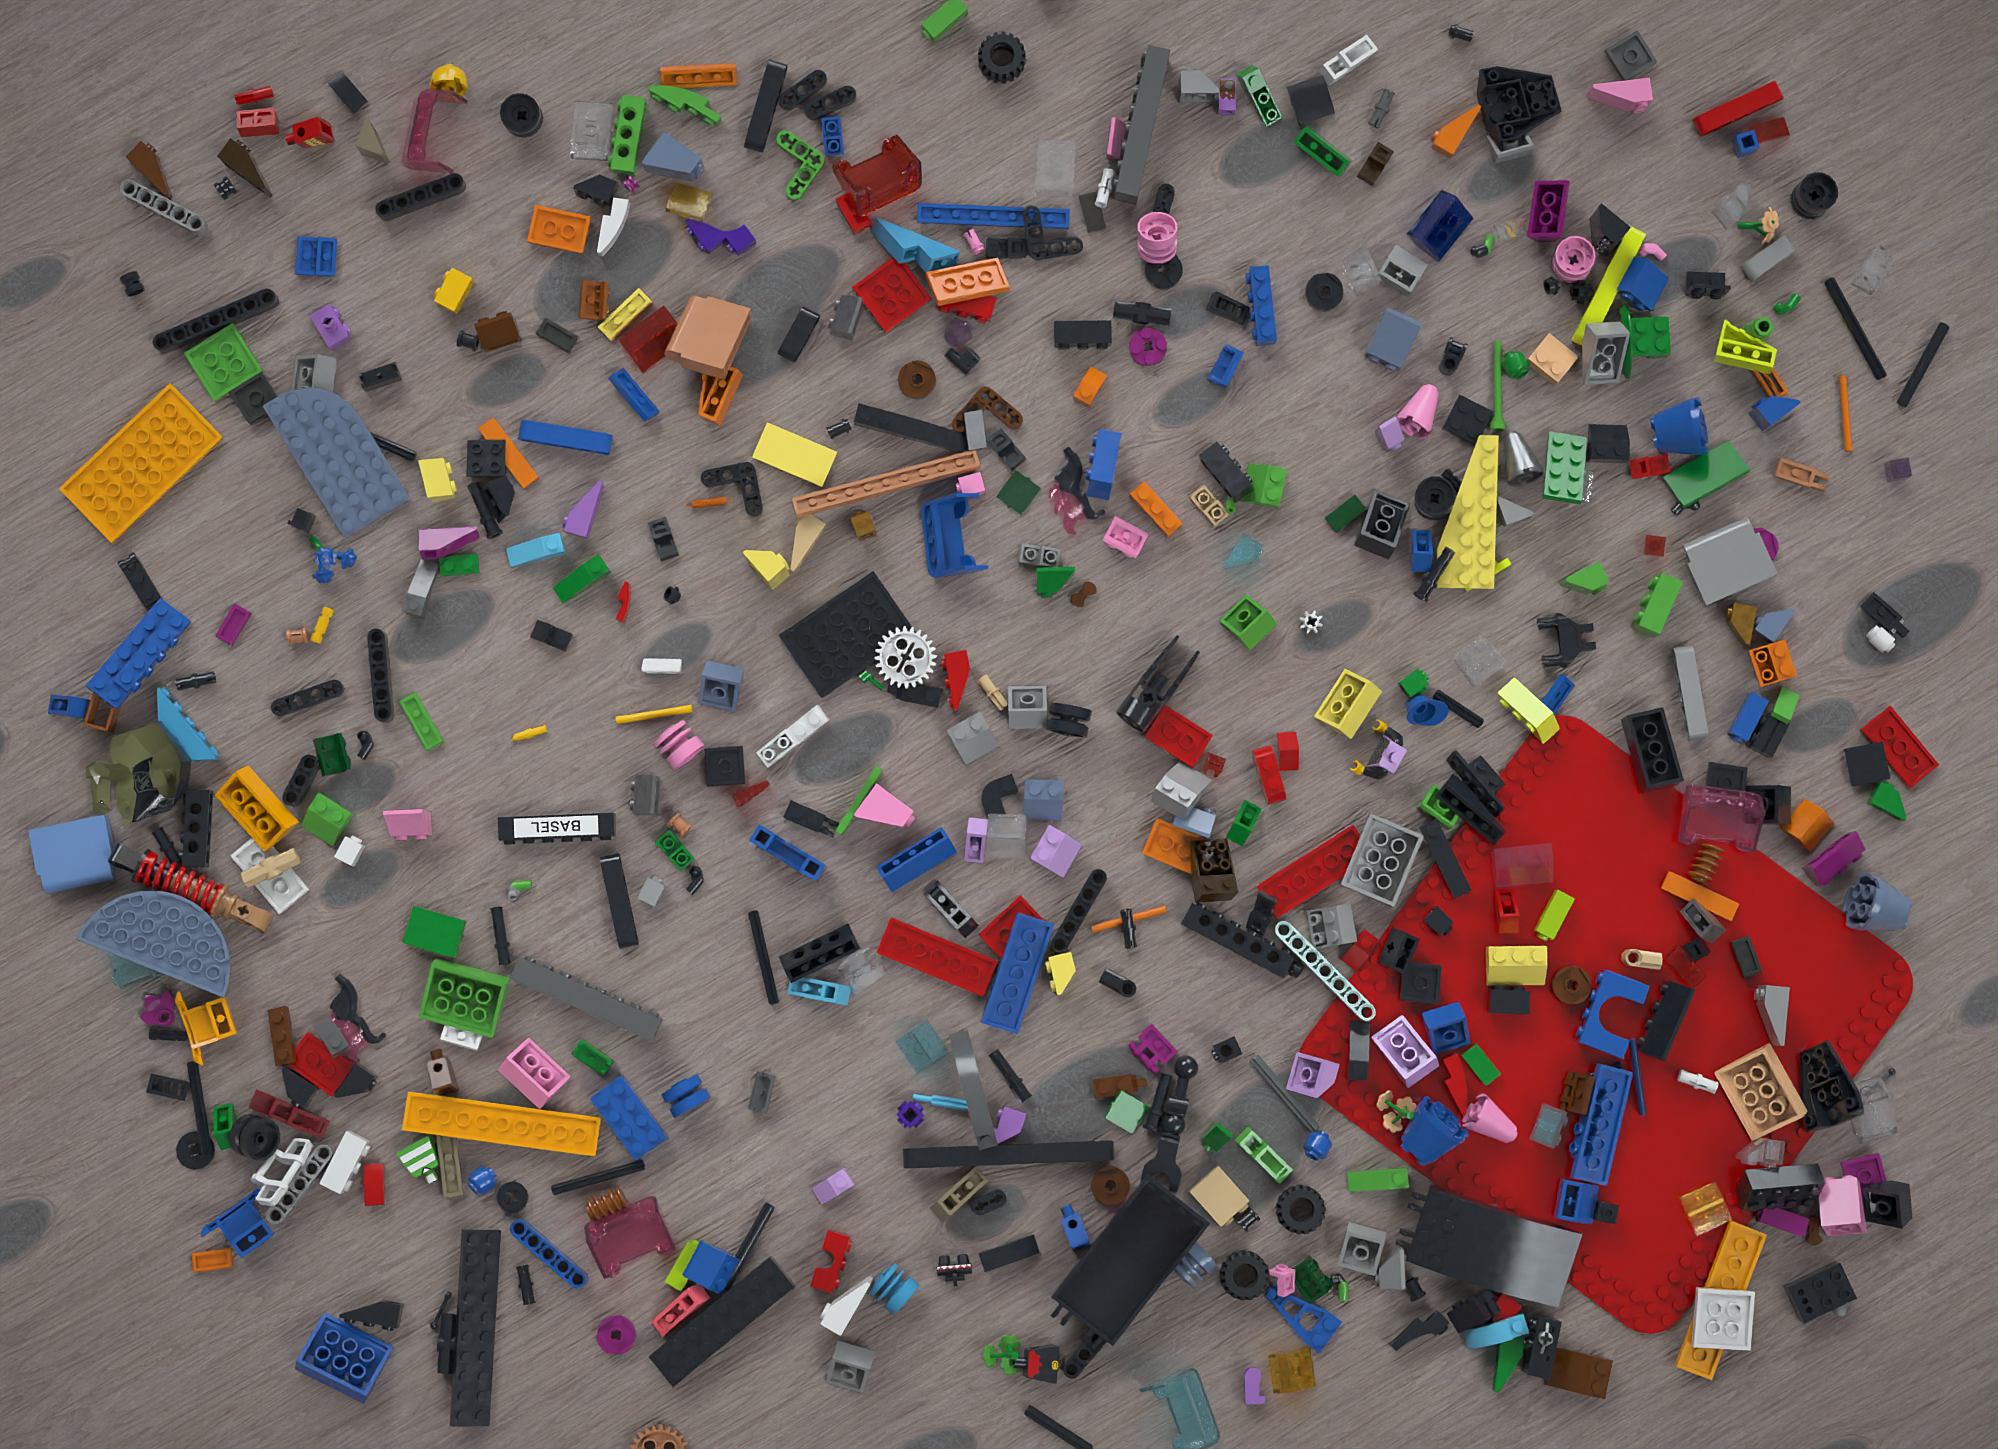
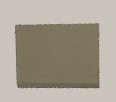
[355,119,390,164]

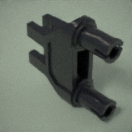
[1537,613,1596,668]

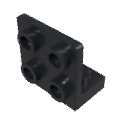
[1685,271,1731,299]

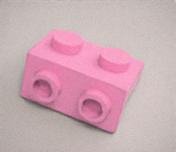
[1102,516,1149,558]

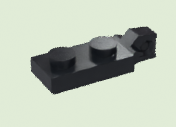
[1860,592,1910,638]
[887,683,942,708]

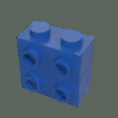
[1617,257,1669,311]

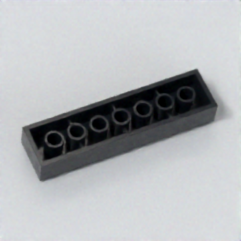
[649,1256,796,1387]

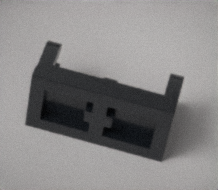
[358,362,402,392]

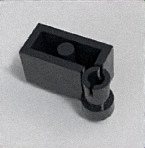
[1447,1290,1501,1334]

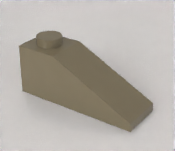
[930,1166,989,1222]

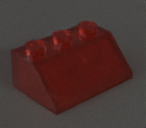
[618,305,678,373]

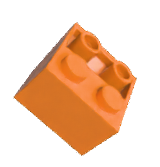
[1748,639,1797,687]

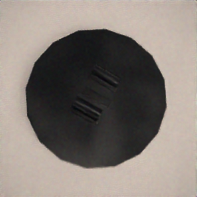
[176,1131,215,1170]

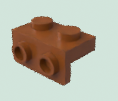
[578,280,610,321]

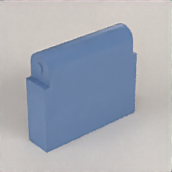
[28,815,116,894]

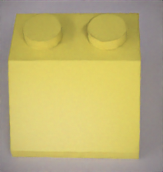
[418,458,457,503]

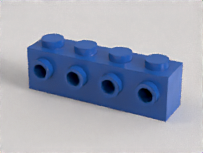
[1245,265,1277,346]
[876,827,957,892]

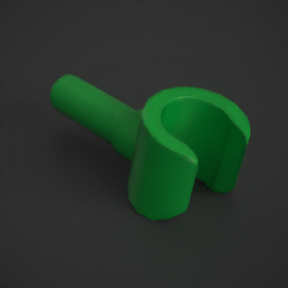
[859,671,884,691]

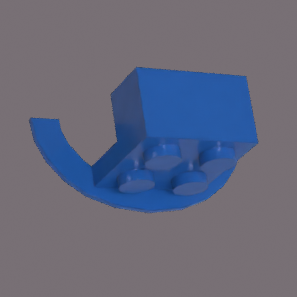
[201,1189,274,1258]

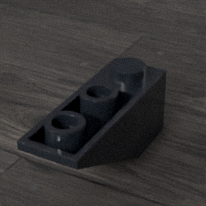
[339,1300,404,1331]

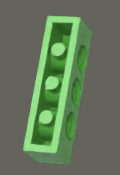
[608,95,647,176]

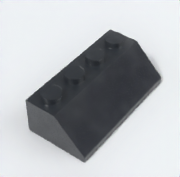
[1637,981,1695,1061]

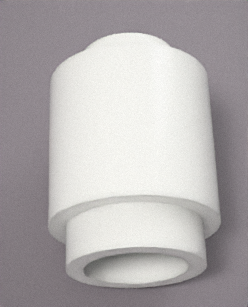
[1866,625,1895,653]

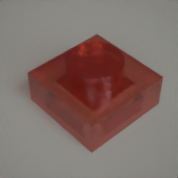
[1644,535,1666,557]

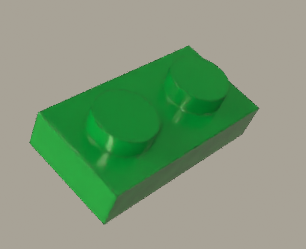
[439,554,480,577]

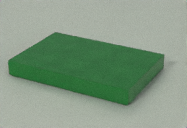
[402,906,467,958]

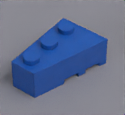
[1086,429,1122,500]

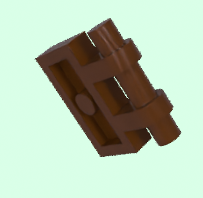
[1559,1071,1595,1115]

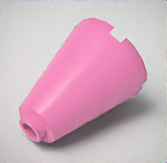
[1396,384,1439,439]
[1462,1094,1518,1143]

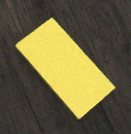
[752,422,837,488]

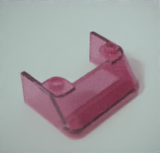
[402,89,468,174]

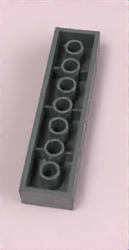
[1112,45,1170,205]

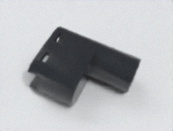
[944,348,980,375]

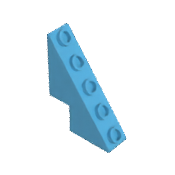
[871,217,960,272]
[157,687,220,762]

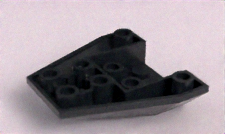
[1476,66,1562,143]
[1799,1040,1864,1133]

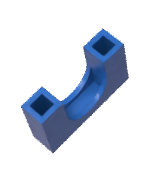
[749,824,827,883]
[1575,969,1650,1059]

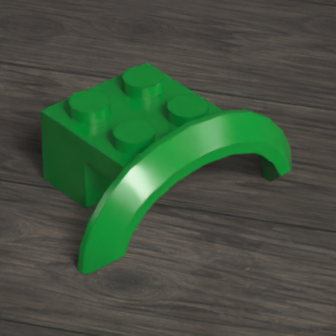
[1618,304,1671,379]

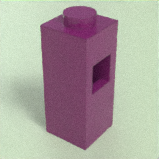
[1755,1208,1810,1238]

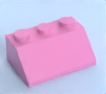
[498,1038,571,1109]

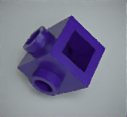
[897,1101,924,1128]

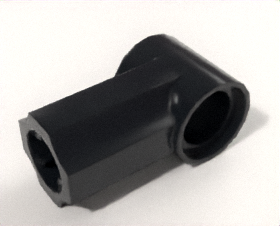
[1099,967,1137,997]

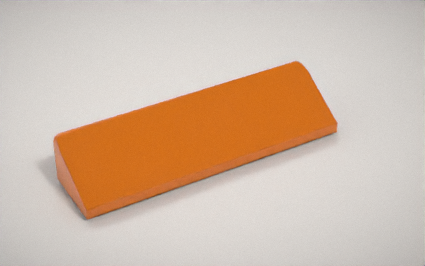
[660,63,737,88]

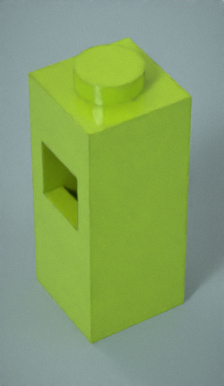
[1534,890,1575,941]
[665,1239,699,1291]

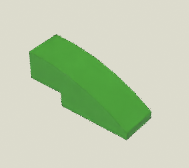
[1235,1126,1293,1184]

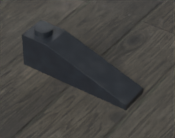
[1435,774,1506,845]
[1419,819,1472,899]

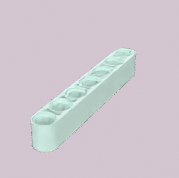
[1275,921,1376,1022]

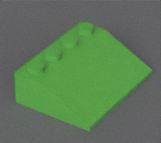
[419,958,511,1038]

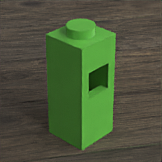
[921,0,968,43]

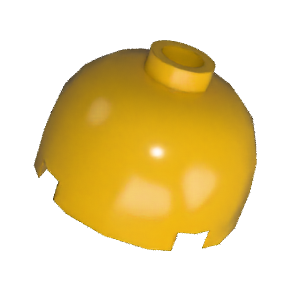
[429,64,468,100]

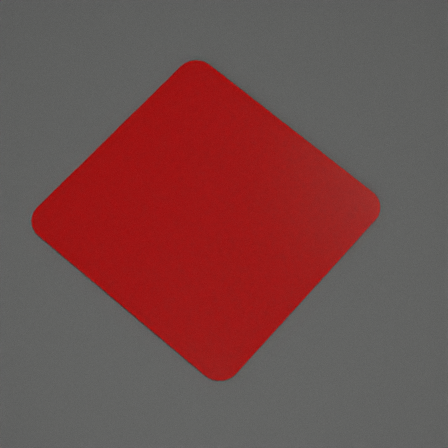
[1299,715,1913,1334]

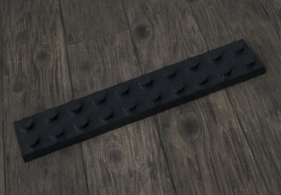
[450,1229,501,1427]

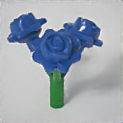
[309,536,357,583]

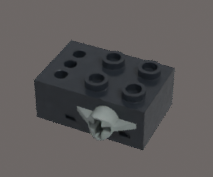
[1783,1261,1857,1323]
[1521,1314,1562,1380]

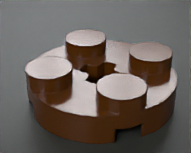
[898,360,936,399]
[1552,966,1591,1004]
[1091,1166,1130,1205]

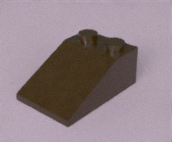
[217,138,272,198]

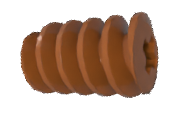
[1688,843,1726,887]
[585,1186,629,1222]

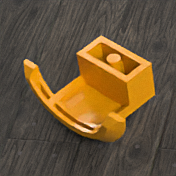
[175,991,238,1065]

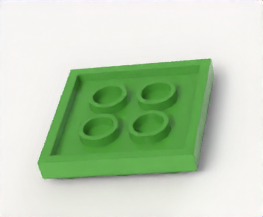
[184,323,264,402]

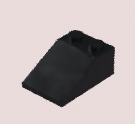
[1354,490,1410,560]

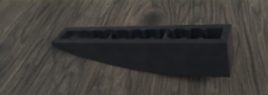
[854,403,966,453]

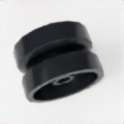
[1046,703,1092,738]
[229,1114,281,1161]

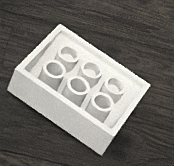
[819,1276,873,1336]

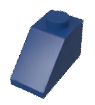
[1410,530,1433,572]
[48,695,91,718]

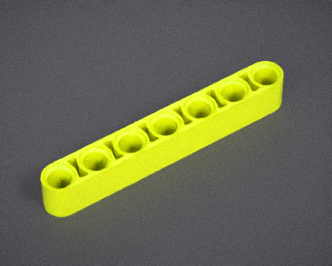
[1571,225,1646,346]

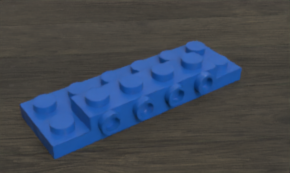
[86,598,191,710]
[1569,1063,1633,1186]

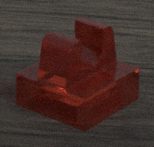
[1203,752,1226,778]

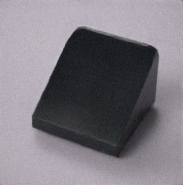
[1681,936,1711,964]

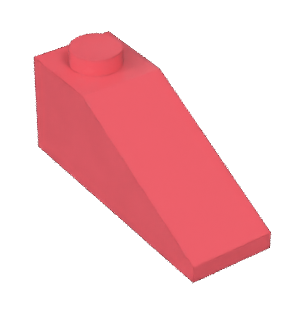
[651,1284,711,1337]

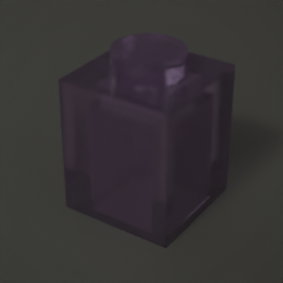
[1884,457,1912,482]

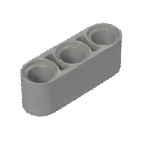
[1741,235,1796,282]

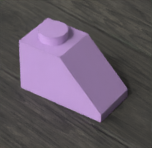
[1375,417,1405,452]
[964,817,988,863]
[812,1167,854,1205]

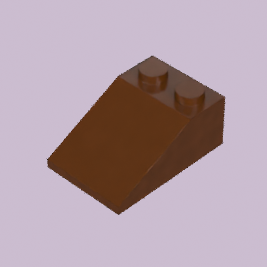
[1544,1347,1613,1399]

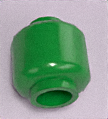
[1501,350,1530,380]

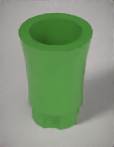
[1743,317,1773,343]

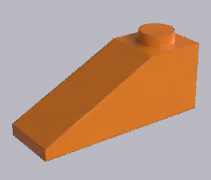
[1431,105,1482,159]

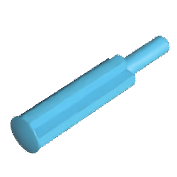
[912,1094,968,1111]

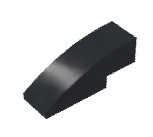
[979,1234,1040,1272]

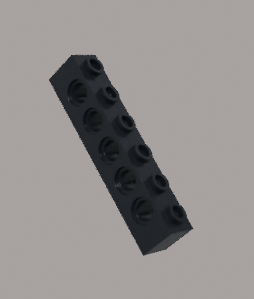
[1181,903,1295,978]

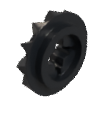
[497,1181,529,1213]

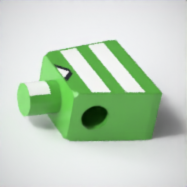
[395,1135,440,1184]

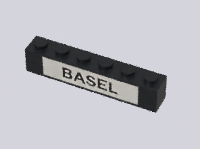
[498,813,616,845]

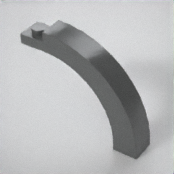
[949,1030,998,1150]

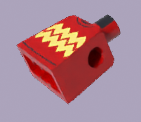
[285,117,335,148]

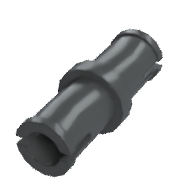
[1368,89,1395,128]

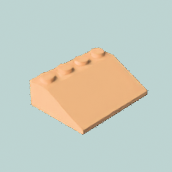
[1714,1043,1808,1141]

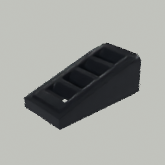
[1206,291,1250,325]
[146,1073,190,1101]

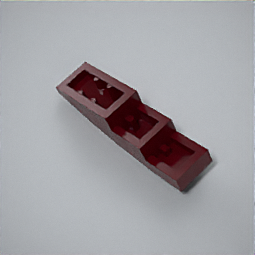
[248,1089,330,1139]

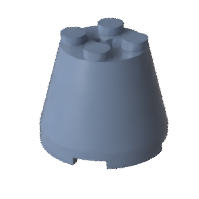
[1843,873,1913,931]

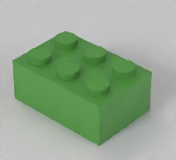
[1632,573,1683,638]

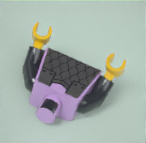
[1350,719,1406,780]

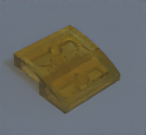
[666,183,713,222]
[1680,1182,1732,1236]

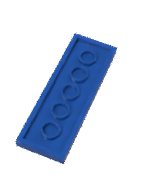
[980,912,1054,1034]

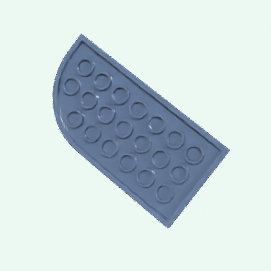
[263,388,411,538]

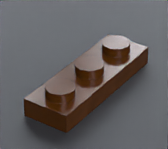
[268,1006,296,1067]

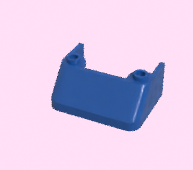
[921,493,989,578]

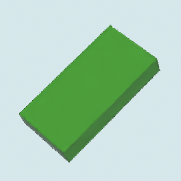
[1771,686,1799,724]

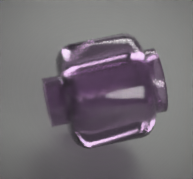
[944,319,973,348]

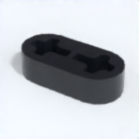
[1153,184,1175,215]
[971,1189,1007,1215]

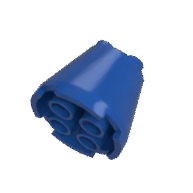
[1650,397,1709,455]
[1401,1096,1469,1166]

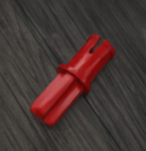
[235,85,274,105]

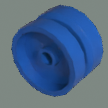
[661,1074,711,1118]

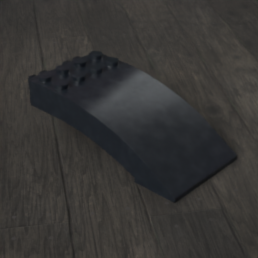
[1050,1175,1210,1350]
[1395,1185,1583,1307]

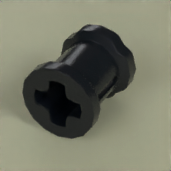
[456,330,480,352]
[1235,1207,1260,1232]
[1405,1276,1427,1302]

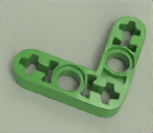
[776,130,825,201]

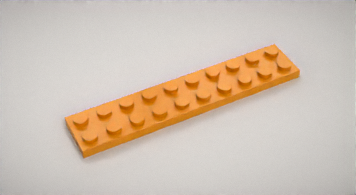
[402,1092,601,1157]

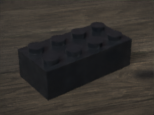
[1621,707,1684,794]
[1735,1163,1825,1211]

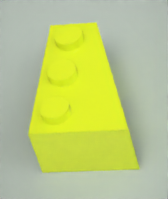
[1714,320,1777,374]

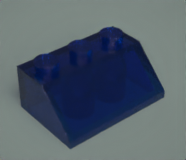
[1407,190,1474,262]

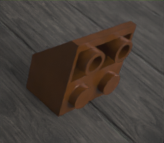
[474,311,522,352]

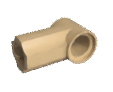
[1621,949,1663,970]

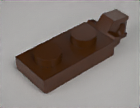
[1092,1074,1147,1099]

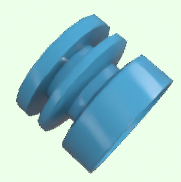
[868,1263,920,1315]

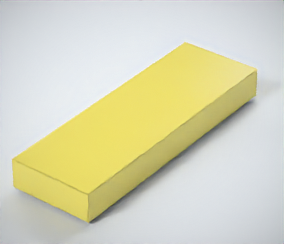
[598,288,652,342]

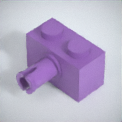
[310,304,352,351]

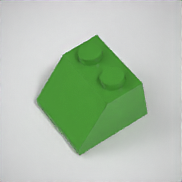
[1240,464,1287,509]
[1559,561,1610,595]
[1219,594,1277,650]
[301,792,355,847]

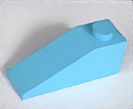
[506,533,566,567]
[787,977,851,1005]

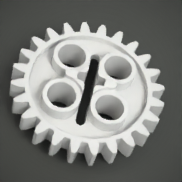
[874,626,937,689]

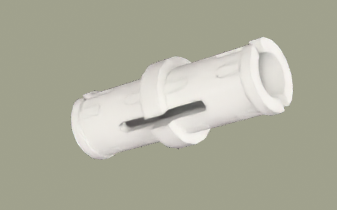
[1095,169,1115,208]
[1677,1069,1718,1094]

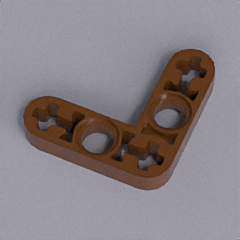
[952,386,1023,433]

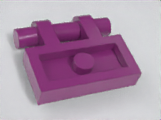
[1128,1023,1178,1074]

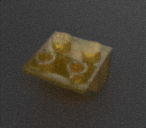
[1268,1347,1316,1393]

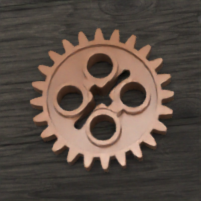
[629,1423,691,1449]

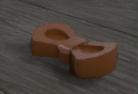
[1071,582,1097,607]
[1806,1216,1823,1246]

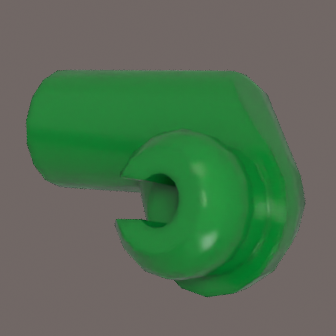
[1773,293,1801,315]

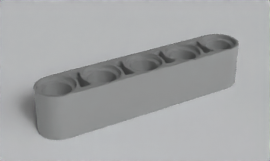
[120,180,208,235]
[1672,645,1708,740]
[266,1144,335,1224]

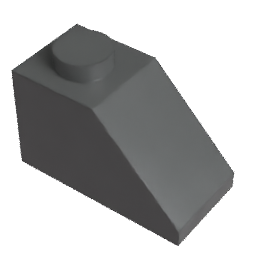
[313,1016,350,1059]

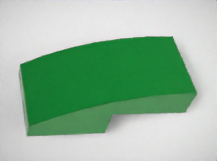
[655,829,695,871]

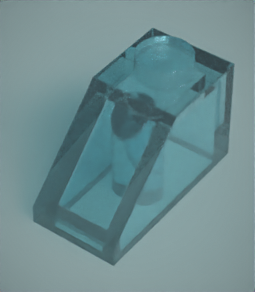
[1223,533,1264,570]

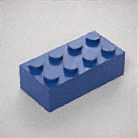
[590,1075,669,1161]

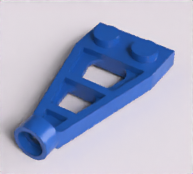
[1264,1285,1342,1353]

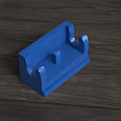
[1207,345,1244,389]

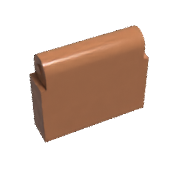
[664,296,752,380]

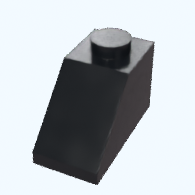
[481,476,515,523]
[334,1063,378,1098]
[282,1067,319,1108]

